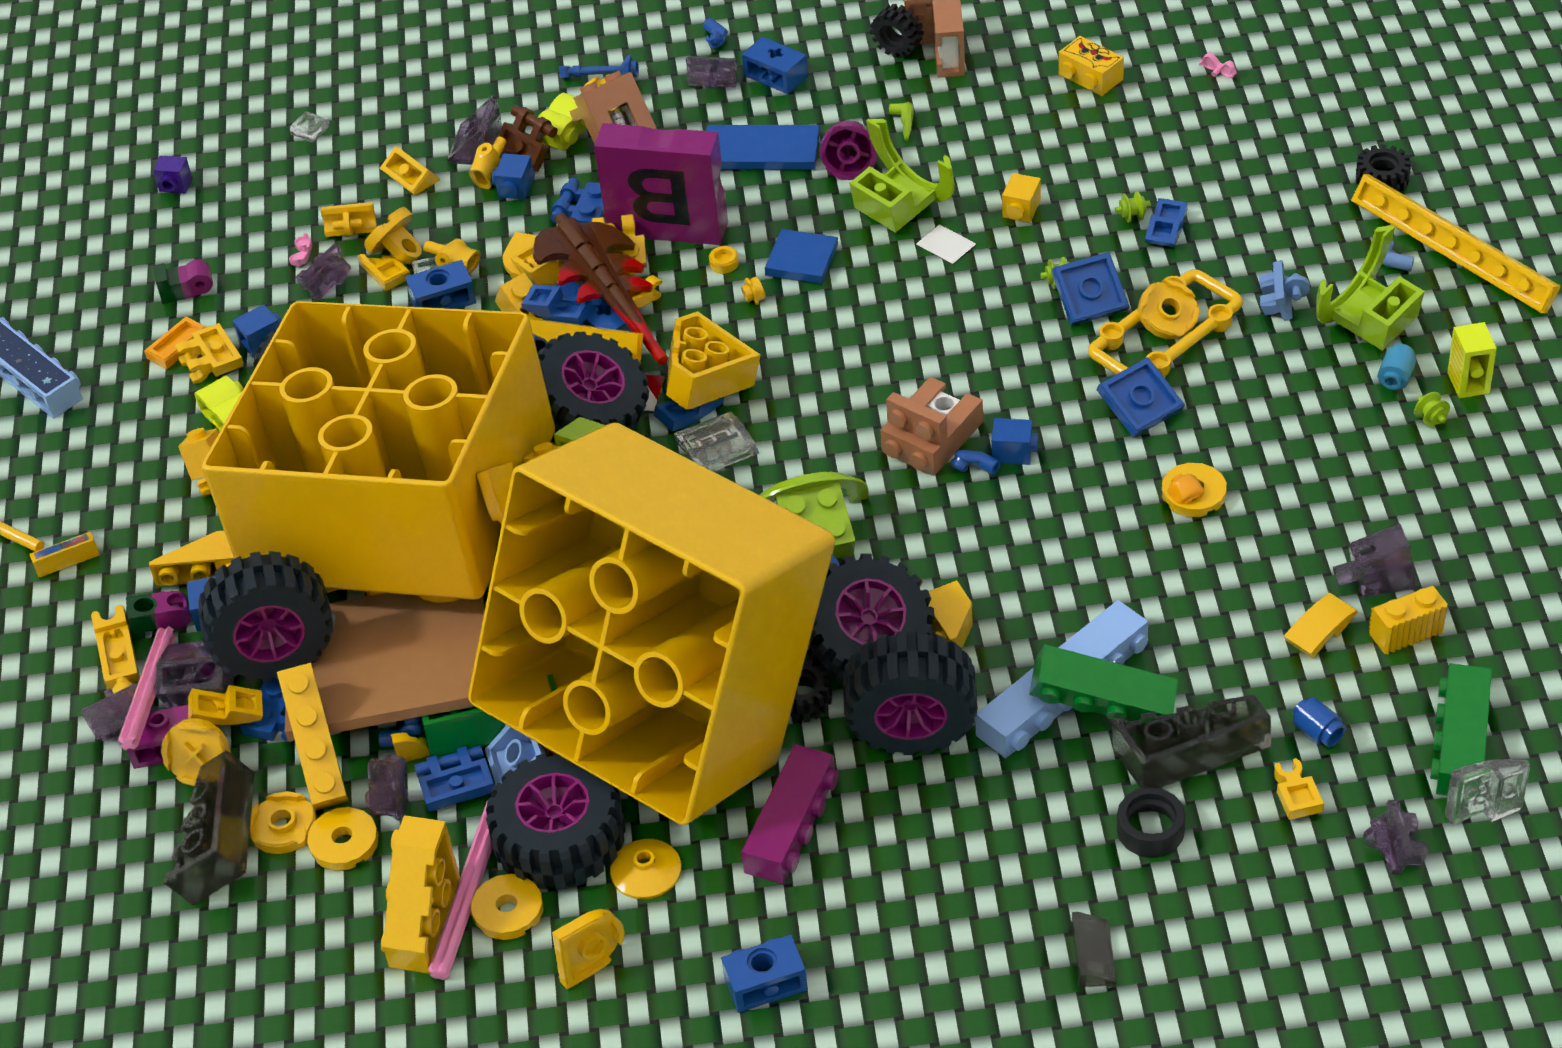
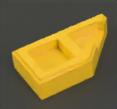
[357,254,410,291]

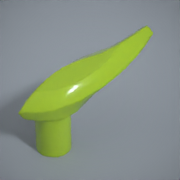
[889,102,914,141]

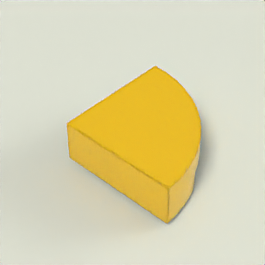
[391,732,430,764]

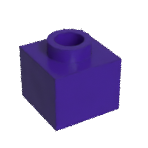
[153,156,193,193]

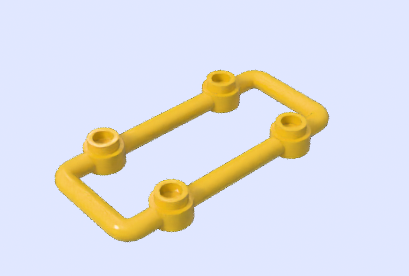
[1088,269,1243,378]

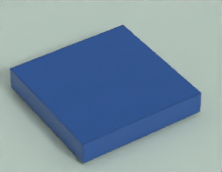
[765,229,838,284]
[1051,252,1130,326]
[1096,357,1185,438]

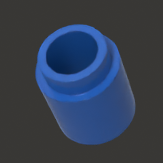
[1293,697,1346,748]

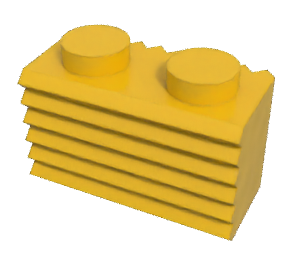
[1368,586,1448,655]

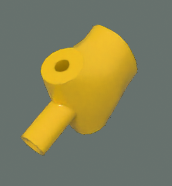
[469,136,507,189]
[423,239,480,274]

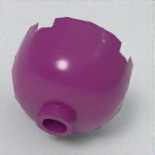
[820,120,877,180]

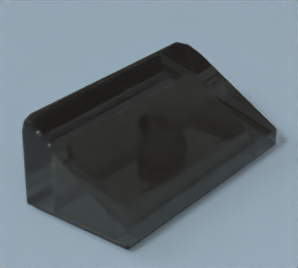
[1072,912,1116,987]

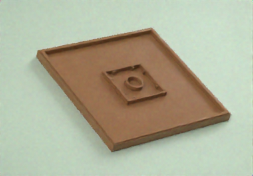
[285,593,485,741]

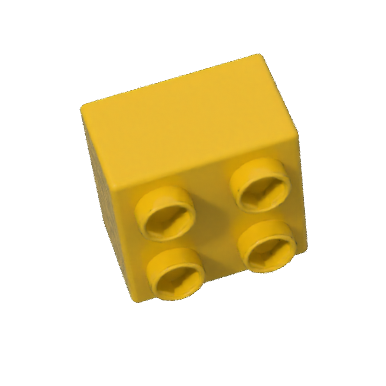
[202,301,555,603]
[468,423,835,825]

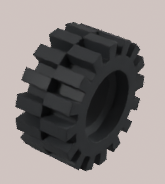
[870,4,924,58]
[1355,144,1411,192]
[790,659,832,723]

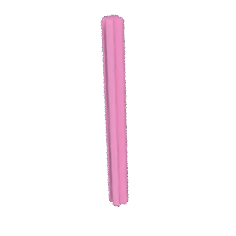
[118,626,176,750]
[428,802,493,980]

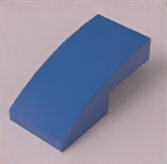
[1145,198,1188,247]
[521,284,593,325]
[653,397,725,432]

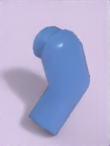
[1383,240,1414,271]

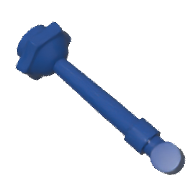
[559,55,639,78]

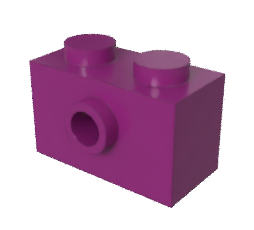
[125,705,188,769]

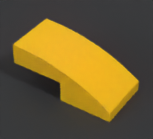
[1284,593,1358,659]
[188,685,263,725]

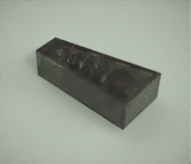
[1111,694,1271,788]
[163,750,255,905]

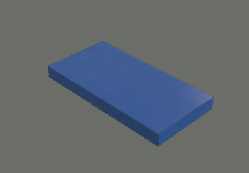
[706,125,820,170]

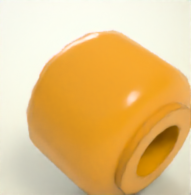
[1167,474,1204,505]

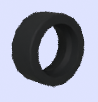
[1117,787,1186,858]

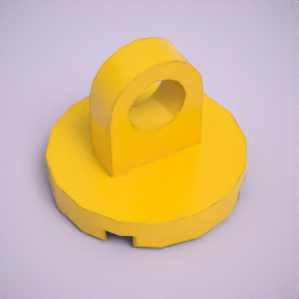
[364,207,422,264]
[161,718,231,787]

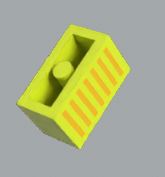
[1447,322,1497,398]

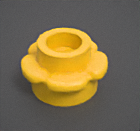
[741,276,766,305]

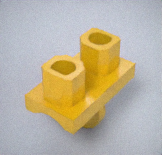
[321,202,377,237]

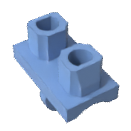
[1259,260,1310,321]

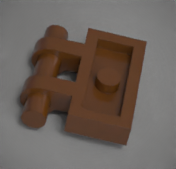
[498,105,558,172]

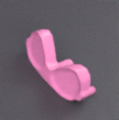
[1199,52,1237,79]
[289,233,313,267]

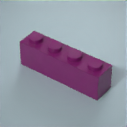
[741,744,839,885]

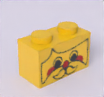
[1059,36,1124,96]

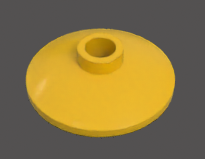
[610,839,681,900]

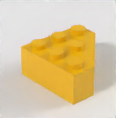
[666,311,761,410]
[381,815,460,974]

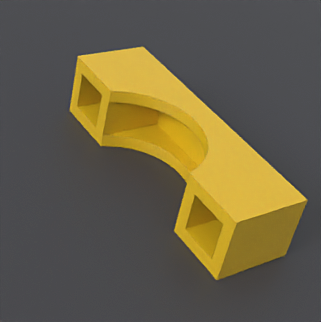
[277,663,349,811]

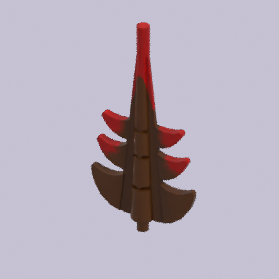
[532,213,668,365]

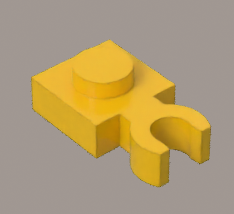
[1274,758,1324,820]

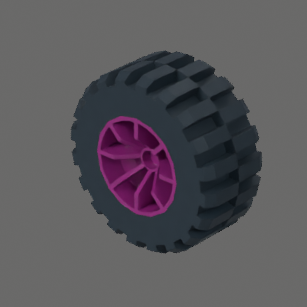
[538,332,649,443]
[198,551,333,682]
[807,553,935,685]
[843,631,978,755]
[486,753,626,890]

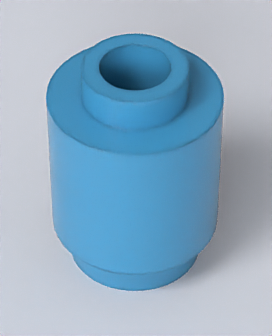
[1377,344,1416,390]

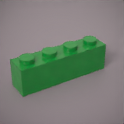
[1029,644,1178,730]
[1430,663,1492,800]
[422,674,557,757]

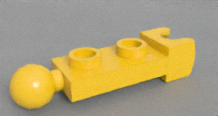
[91,605,140,706]

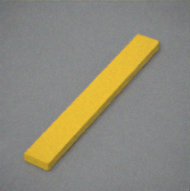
[1351,174,1561,313]

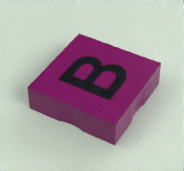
[594,123,728,245]

